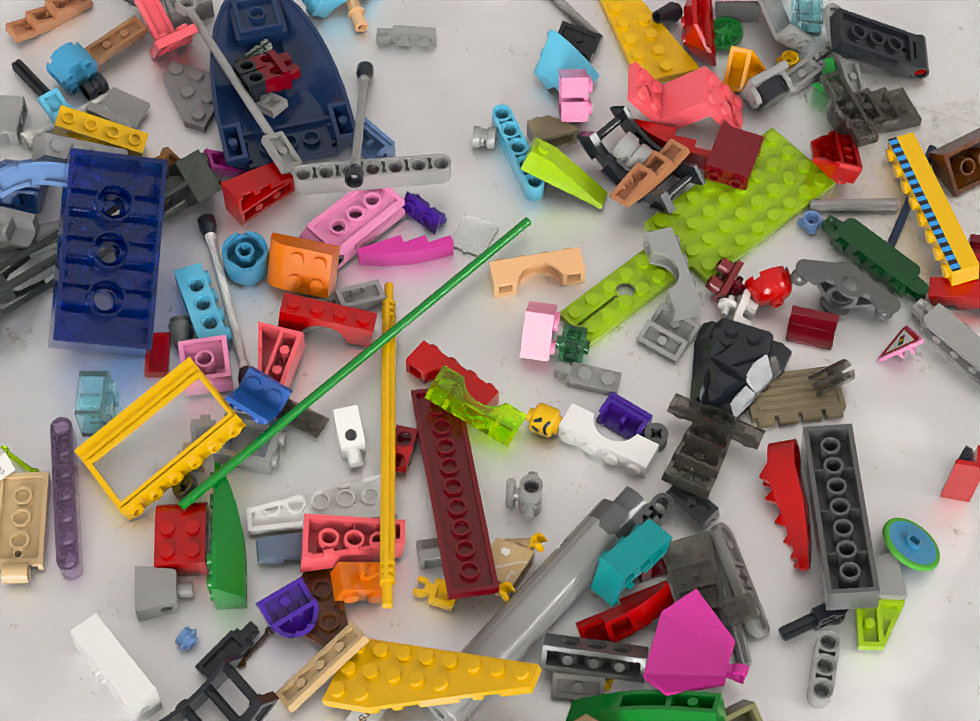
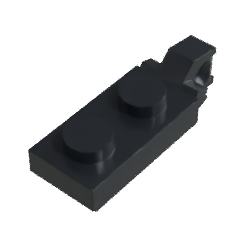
[195,621,260,679]

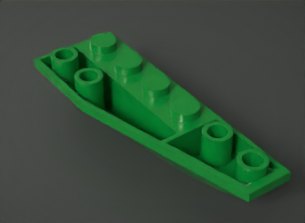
[207,462,247,610]
[566,689,726,721]

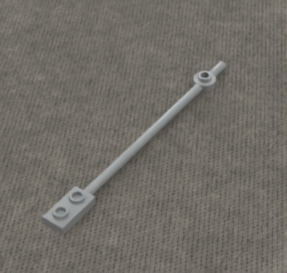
[175,0,303,174]

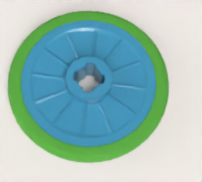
[882,518,940,571]

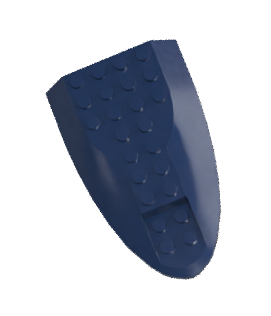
[210,0,355,172]

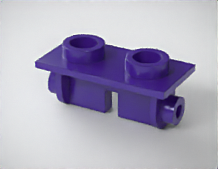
[402,191,447,234]

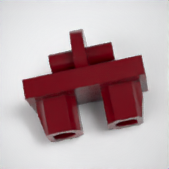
[705,257,746,302]

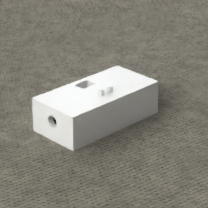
[69,613,163,721]

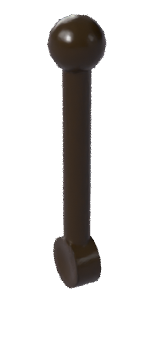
[237,626,274,669]

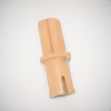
[346,0,368,33]

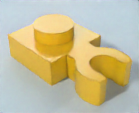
[413,576,457,611]

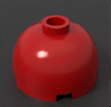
[744,266,793,309]

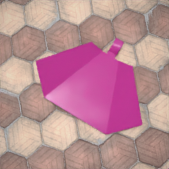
[643,589,749,696]

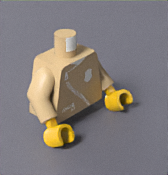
[490,532,548,602]

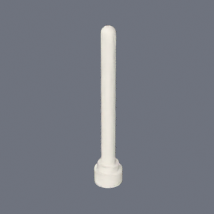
[20,90,111,149]

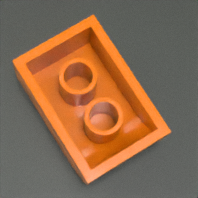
[266,232,340,299]

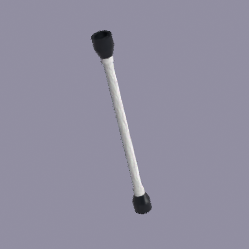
[197,214,250,385]

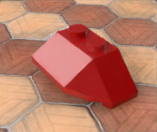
[681,0,717,67]
[810,130,863,184]

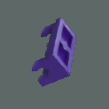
[596,391,653,440]

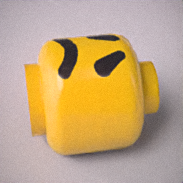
[526,403,563,438]

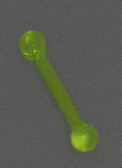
[0,445,40,472]

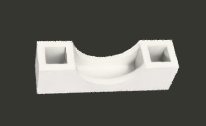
[558,403,659,478]

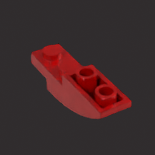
[575,580,675,642]

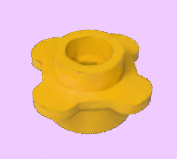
[776,50,802,72]

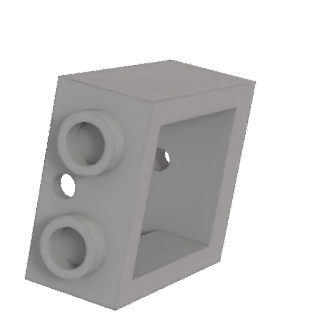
[213,412,287,475]

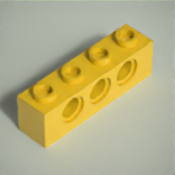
[53,105,149,163]

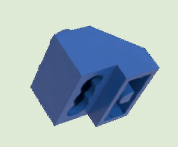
[0,159,49,214]

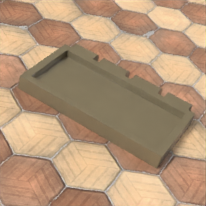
[748,365,846,429]

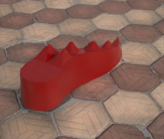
[759,439,812,571]

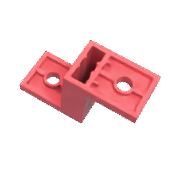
[627,62,743,130]

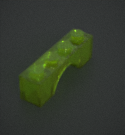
[425,365,527,447]

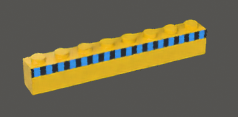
[885,132,979,286]

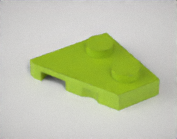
[854,599,905,651]

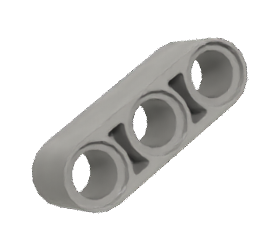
[807,630,840,709]

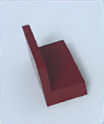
[785,305,839,350]

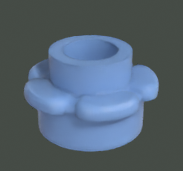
[175,626,199,651]

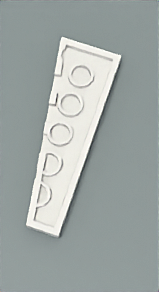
[246,473,398,535]

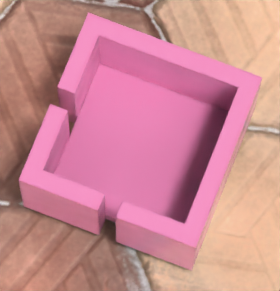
[559,69,593,122]

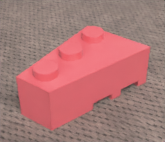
[258,322,305,388]

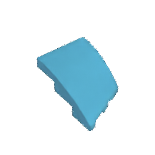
[534,29,600,91]

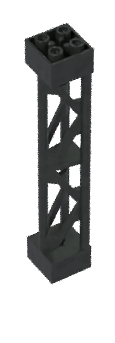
[0,149,222,319]

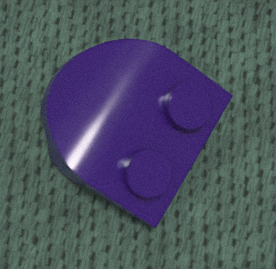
[255,577,319,638]

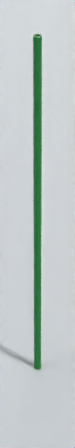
[178,217,531,510]

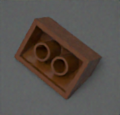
[928,128,980,196]

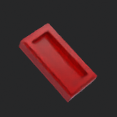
[144,332,171,378]

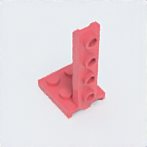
[134,0,198,61]

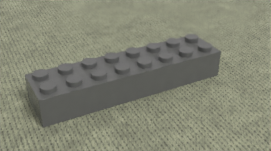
[802,424,880,611]

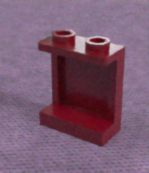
[703,124,765,190]

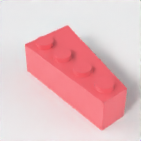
[300,513,405,573]

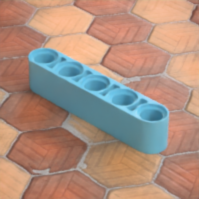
[492,104,545,201]

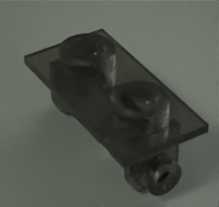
[277,399,330,438]

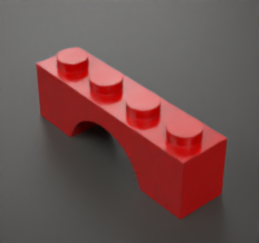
[278,293,377,347]
[406,340,499,423]

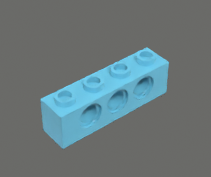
[174,262,232,350]

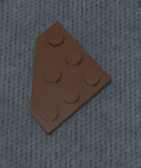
[301,568,348,649]

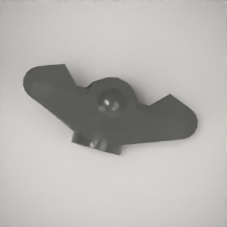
[790,259,901,321]

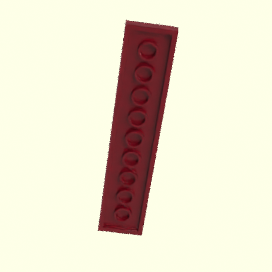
[411,384,499,600]

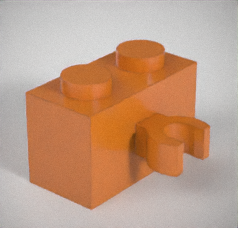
[330,562,382,603]

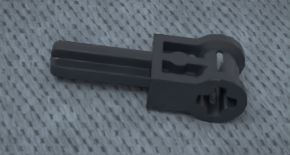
[778,603,848,641]

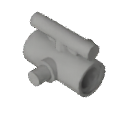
[505,471,543,520]

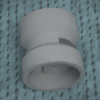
[472,126,496,149]

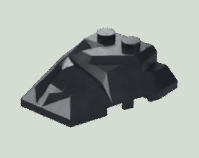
[689,318,792,423]

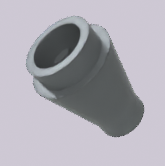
[168,315,191,352]

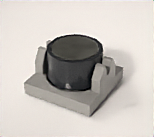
[738,60,793,110]

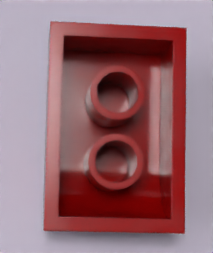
[154,502,209,576]

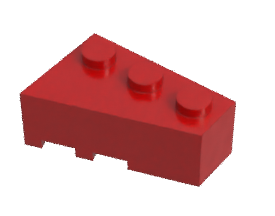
[221,162,295,226]

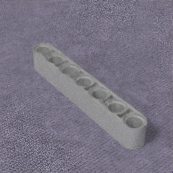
[293,153,451,195]

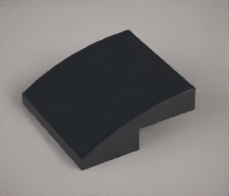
[558,21,603,64]

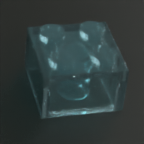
[74,371,120,437]

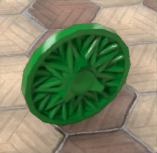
[714,17,743,51]

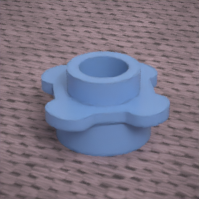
[797,211,824,234]

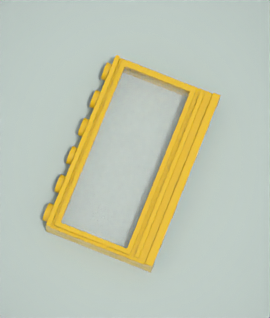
[74,357,246,521]

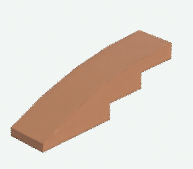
[5,0,94,43]
[609,138,690,208]

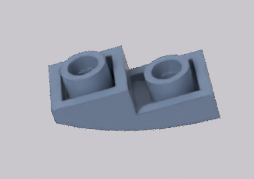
[256,534,302,565]

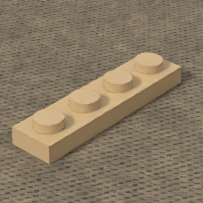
[275,621,370,713]

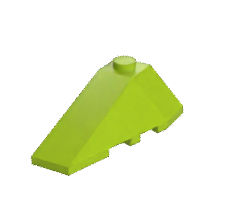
[520,137,608,209]

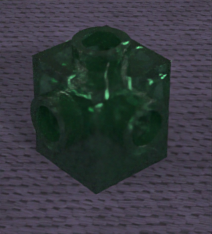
[555,324,591,363]

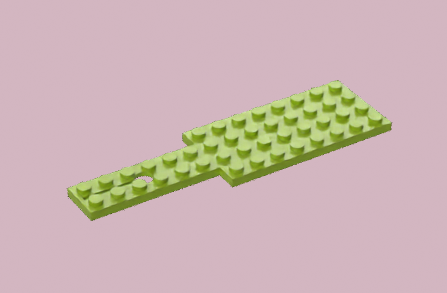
[560,127,836,347]

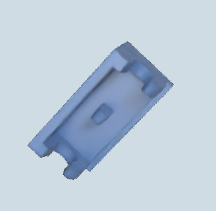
[350,117,396,159]

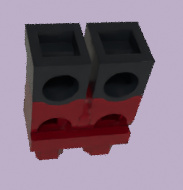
[233,49,301,103]

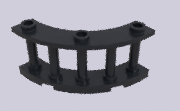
[576,106,706,214]
[159,654,279,721]

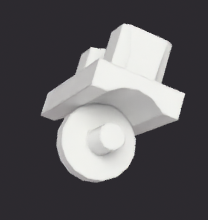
[718,289,759,325]

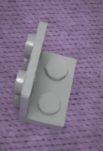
[85,87,150,129]

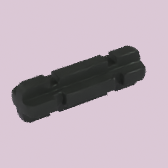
[234,39,272,63]

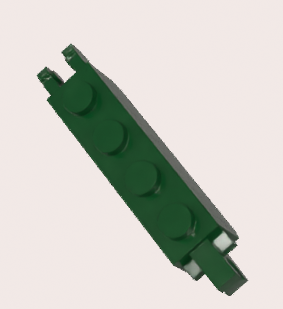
[821,215,929,302]

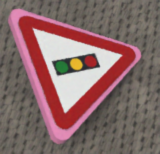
[877,325,924,362]

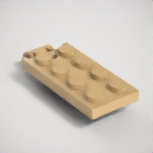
[0,471,51,584]

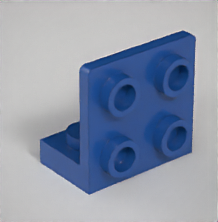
[225,366,293,425]

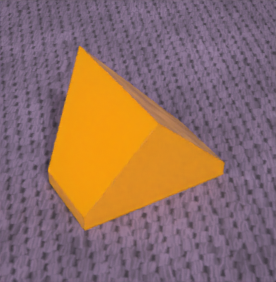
[723,46,766,92]

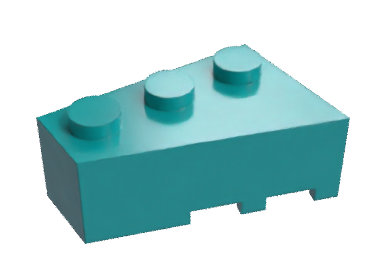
[590,518,672,607]

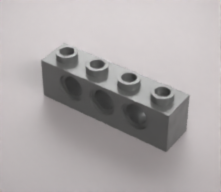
[540,633,649,683]

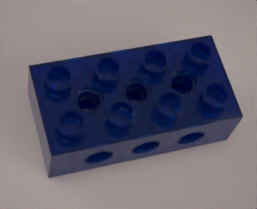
[48,148,168,357]

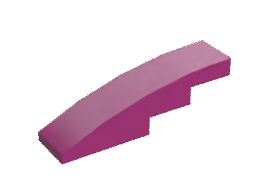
[357,235,454,266]

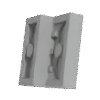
[636,303,701,363]

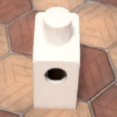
[333,405,366,467]

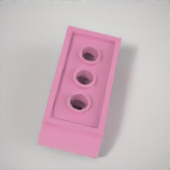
[299,188,405,269]

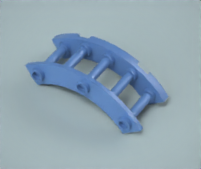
[0,159,121,214]

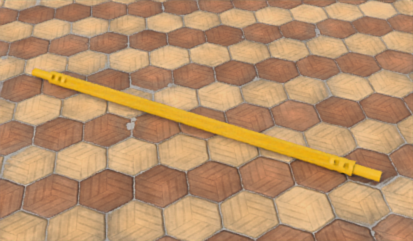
[380,282,396,609]

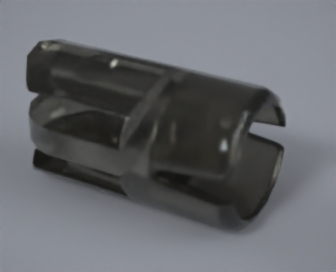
[807,359,855,397]

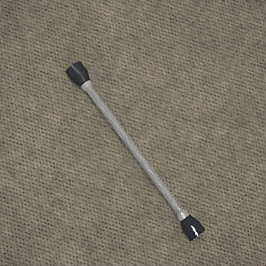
[345,61,374,188]

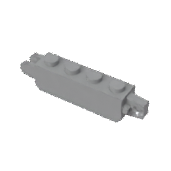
[911,298,980,385]

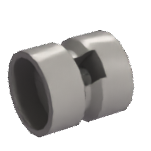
[611,131,653,170]

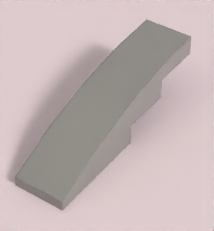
[302,279,387,333]

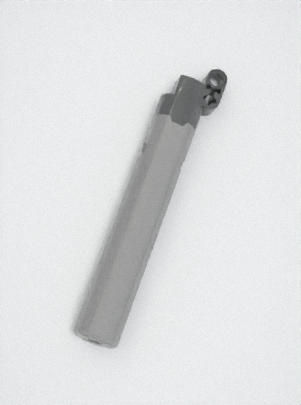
[427,486,674,721]

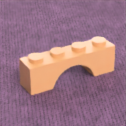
[489,247,586,298]

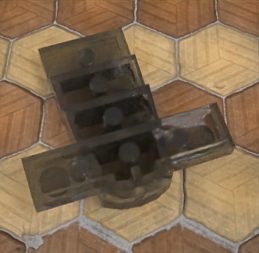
[819,70,922,148]
[661,393,766,499]
[652,531,759,632]

